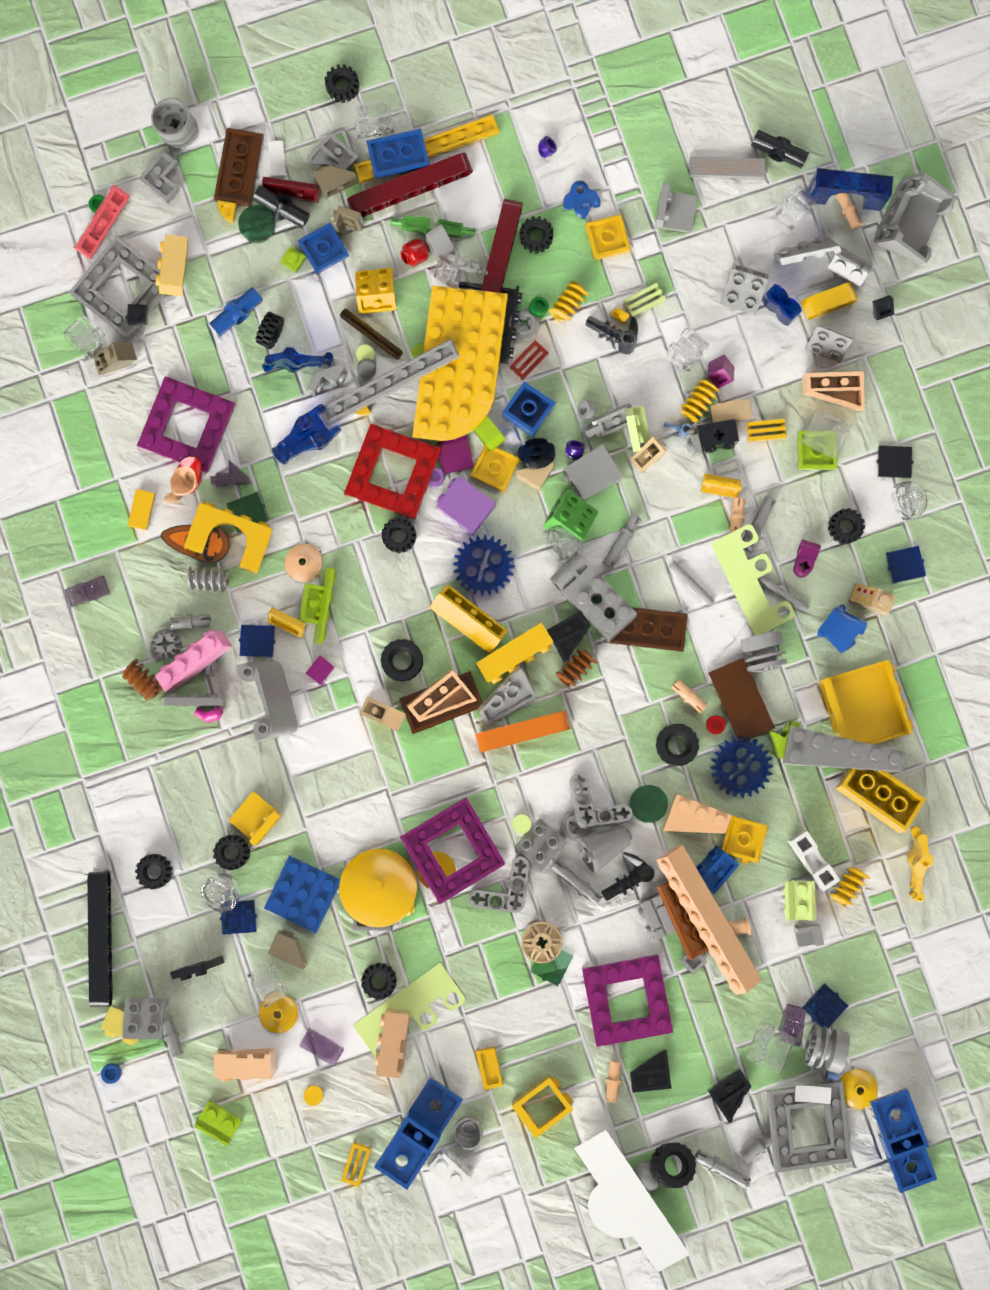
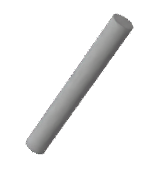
[669,561,715,606]
[758,576,809,612]

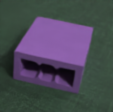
[436,476,496,536]

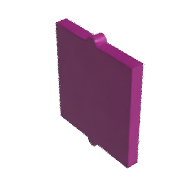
[436,435,474,475]

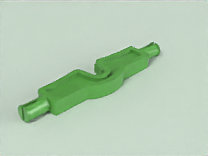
[391,216,475,238]

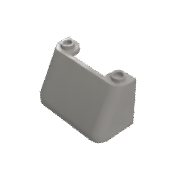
[874,173,957,264]
[236,660,298,742]

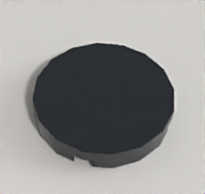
[517,438,556,469]

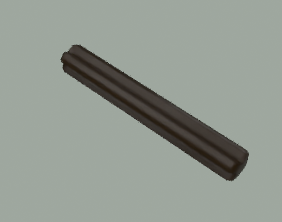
[340,308,403,360]

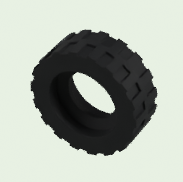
[380,639,423,682]
[656,724,699,766]
[650,1142,696,1188]

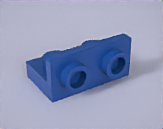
[696,846,739,894]

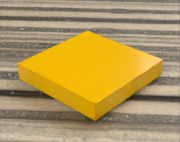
[585,214,631,261]
[470,444,519,493]
[722,816,769,863]

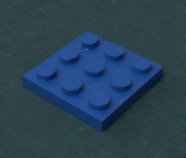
[264,855,340,933]

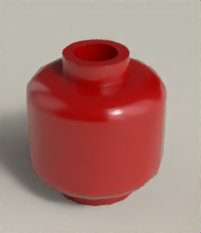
[400,238,430,267]

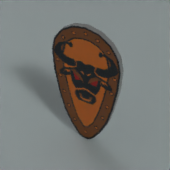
[161,524,230,563]

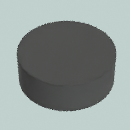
[357,358,376,378]

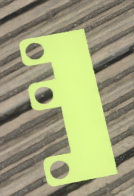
[710,524,795,636]
[353,963,465,1058]

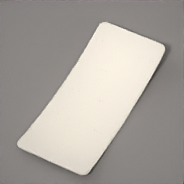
[268,140,286,176]
[795,1085,831,1104]

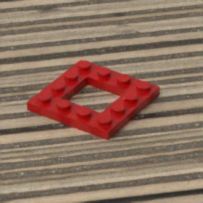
[344,423,442,520]

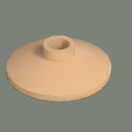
[285,544,323,582]

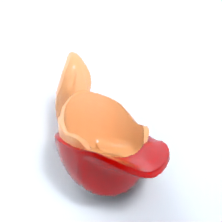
[163,456,203,503]

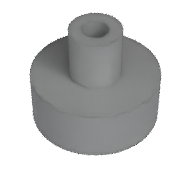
[577,400,597,419]

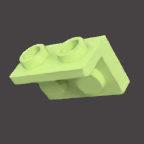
[625,405,650,452]
[783,880,816,921]

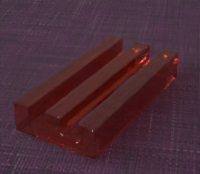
[509,340,549,381]

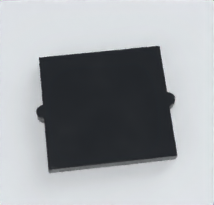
[876,446,914,478]

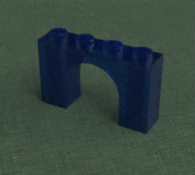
[807,168,894,211]

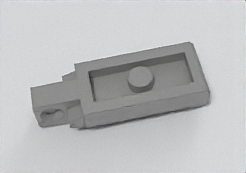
[583,403,631,438]

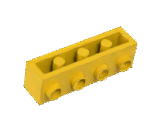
[430,584,508,654]
[476,622,553,685]

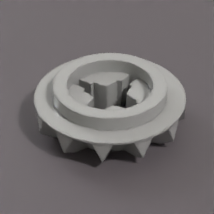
[509,309,539,339]
[150,629,182,660]
[562,810,592,841]

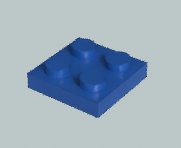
[298,223,349,274]

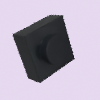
[872,295,895,320]
[127,304,148,325]

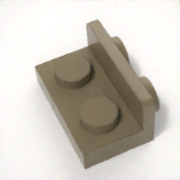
[331,206,364,235]

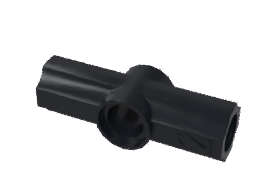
[751,130,809,169]
[253,185,310,229]

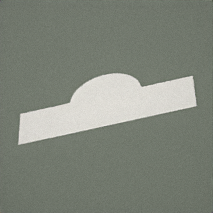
[574,1130,690,1272]

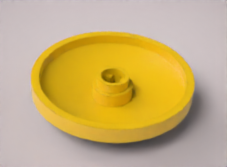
[339,849,418,927]

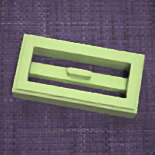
[624,283,666,317]

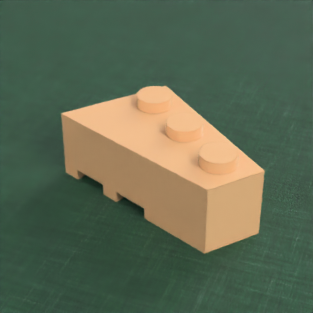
[802,371,864,411]
[406,669,477,722]
[661,794,732,834]
[375,1009,410,1079]
[214,1048,277,1081]

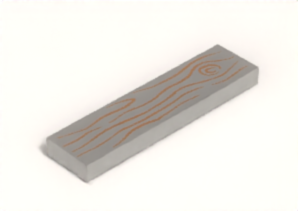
[689,157,765,179]

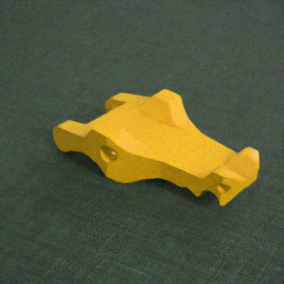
[907,826,934,902]

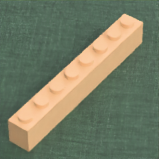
[656,845,762,995]

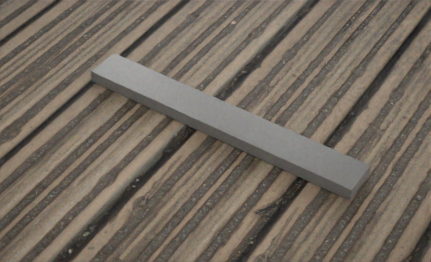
[319,339,460,426]

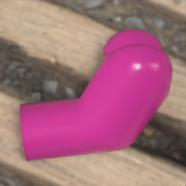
[194,706,223,723]

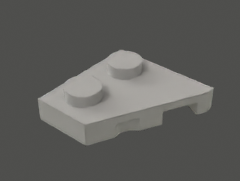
[306,132,359,170]

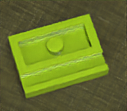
[194,1100,243,1146]

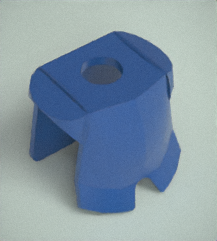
[817,604,867,653]

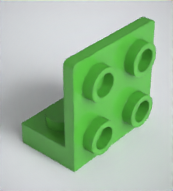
[543,489,598,540]

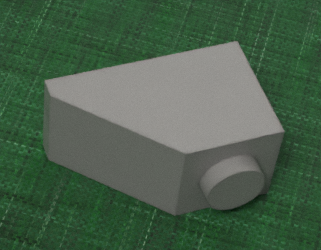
[426,224,455,265]

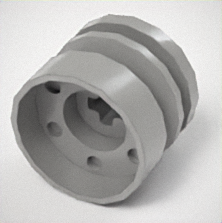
[151,98,198,149]
[740,631,788,673]
[804,1024,850,1074]

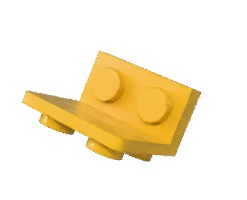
[355,268,396,314]
[229,792,283,846]

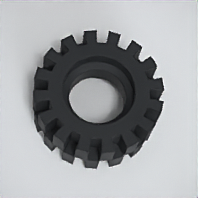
[325,64,359,103]
[520,216,553,254]
[255,311,284,349]
[828,508,865,544]
[381,517,416,553]
[213,835,250,870]
[135,854,173,890]
[361,963,397,1000]

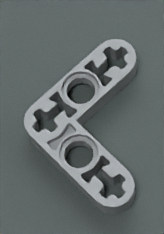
[570,772,633,829]
[468,856,529,913]

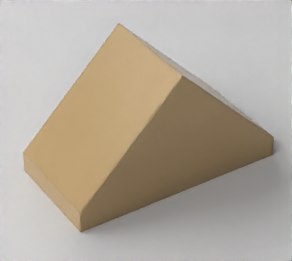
[630,436,667,473]
[516,462,554,491]

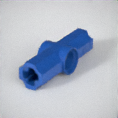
[209,287,263,337]

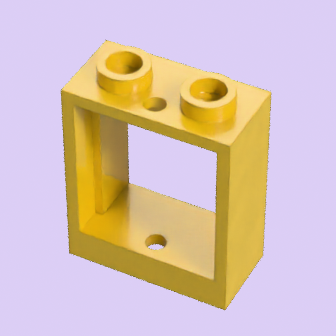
[512,1074,573,1139]

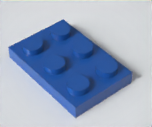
[366,129,429,179]

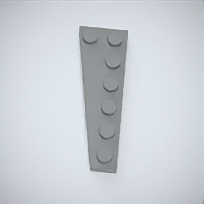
[782,726,906,772]

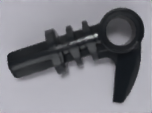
[585,316,638,355]
[601,852,655,901]

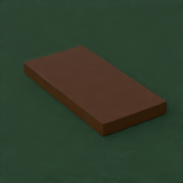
[214,128,264,207]
[607,607,688,652]
[708,658,775,743]
[399,671,483,734]

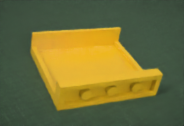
[819,659,913,745]

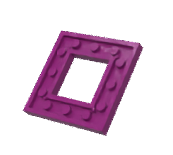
[137,376,236,473]
[400,797,506,905]
[582,954,673,1047]

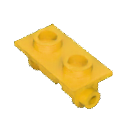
[701,473,742,498]

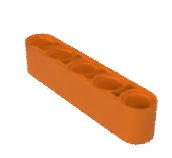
[475,710,571,753]

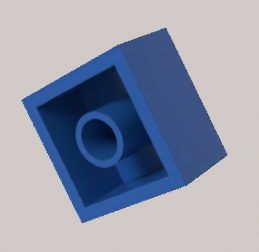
[502,381,556,438]

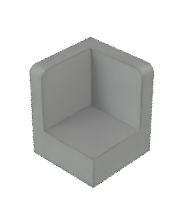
[794,924,824,947]

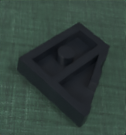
[547,611,589,662]
[170,955,225,981]
[630,1050,672,1093]
[707,1068,751,1124]

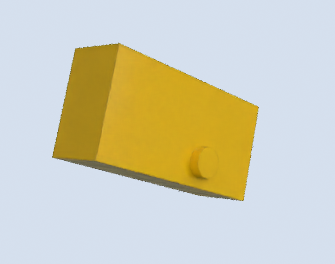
[835,768,926,833]

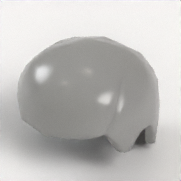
[454,1116,484,1150]
[633,1161,659,1193]

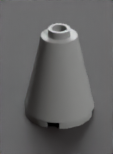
[576,827,632,873]

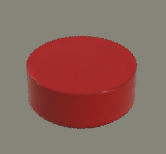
[706,715,726,735]

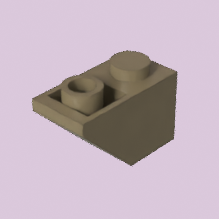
[94,342,137,375]

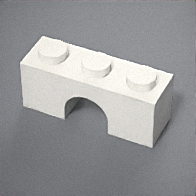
[787,830,840,891]

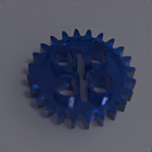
[453,534,515,597]
[710,735,773,798]

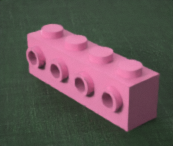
[155,630,233,692]

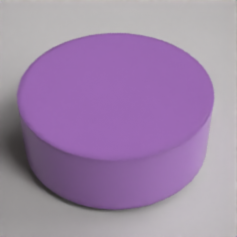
[429,467,445,487]

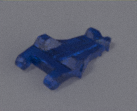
[262,347,333,373]
[272,404,341,465]

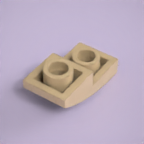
[710,399,754,423]

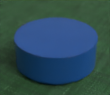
[101,1063,122,1084]

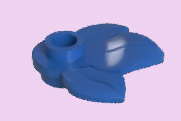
[563,181,601,219]

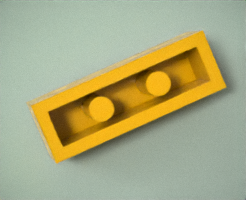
[156,234,188,296]

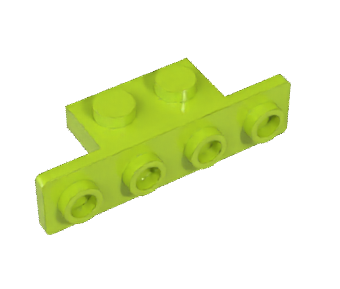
[298,568,336,644]

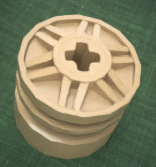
[521,921,563,964]

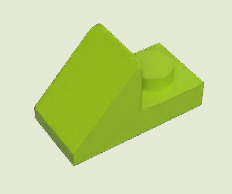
[768,720,800,759]

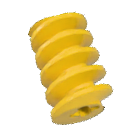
[549,281,589,323]
[681,379,719,423]
[829,866,871,910]

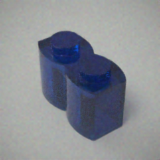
[762,284,802,326]

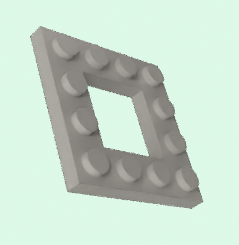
[68,235,166,340]
[766,1080,851,1173]

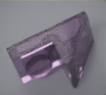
[210,460,252,487]
[779,1003,806,1047]

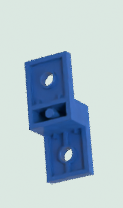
[374,1077,463,1190]
[869,1088,937,1193]

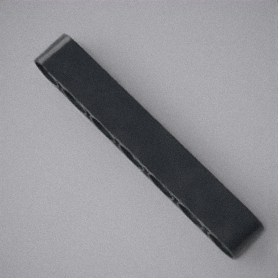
[87,871,113,1008]

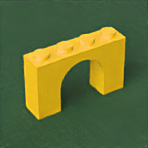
[184,501,273,574]

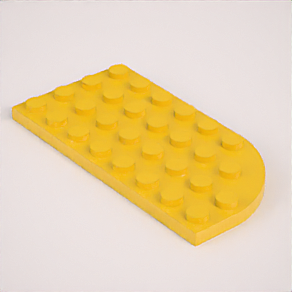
[412,285,508,441]

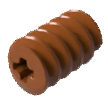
[556,649,598,691]
[122,659,163,701]

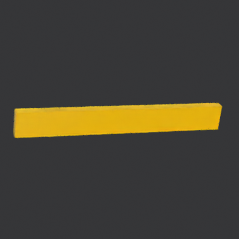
[353,114,500,184]

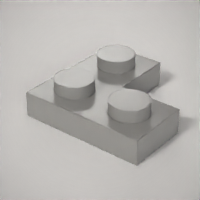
[138,150,180,204]

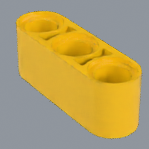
[801,282,858,320]

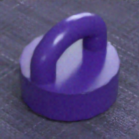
[538,136,557,158]
[565,440,585,460]

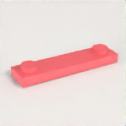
[74,185,130,259]

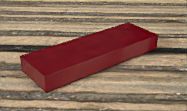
[262,176,320,203]

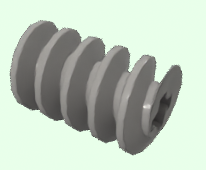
[187,565,229,593]

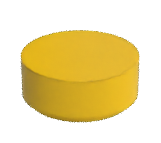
[303,1085,324,1106]

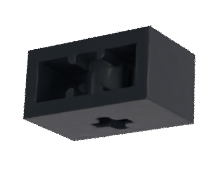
[695,419,739,453]

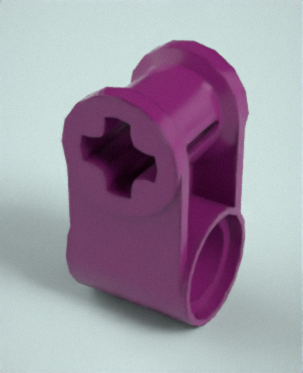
[793,539,821,578]

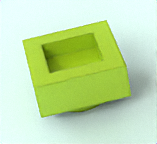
[280,246,306,273]

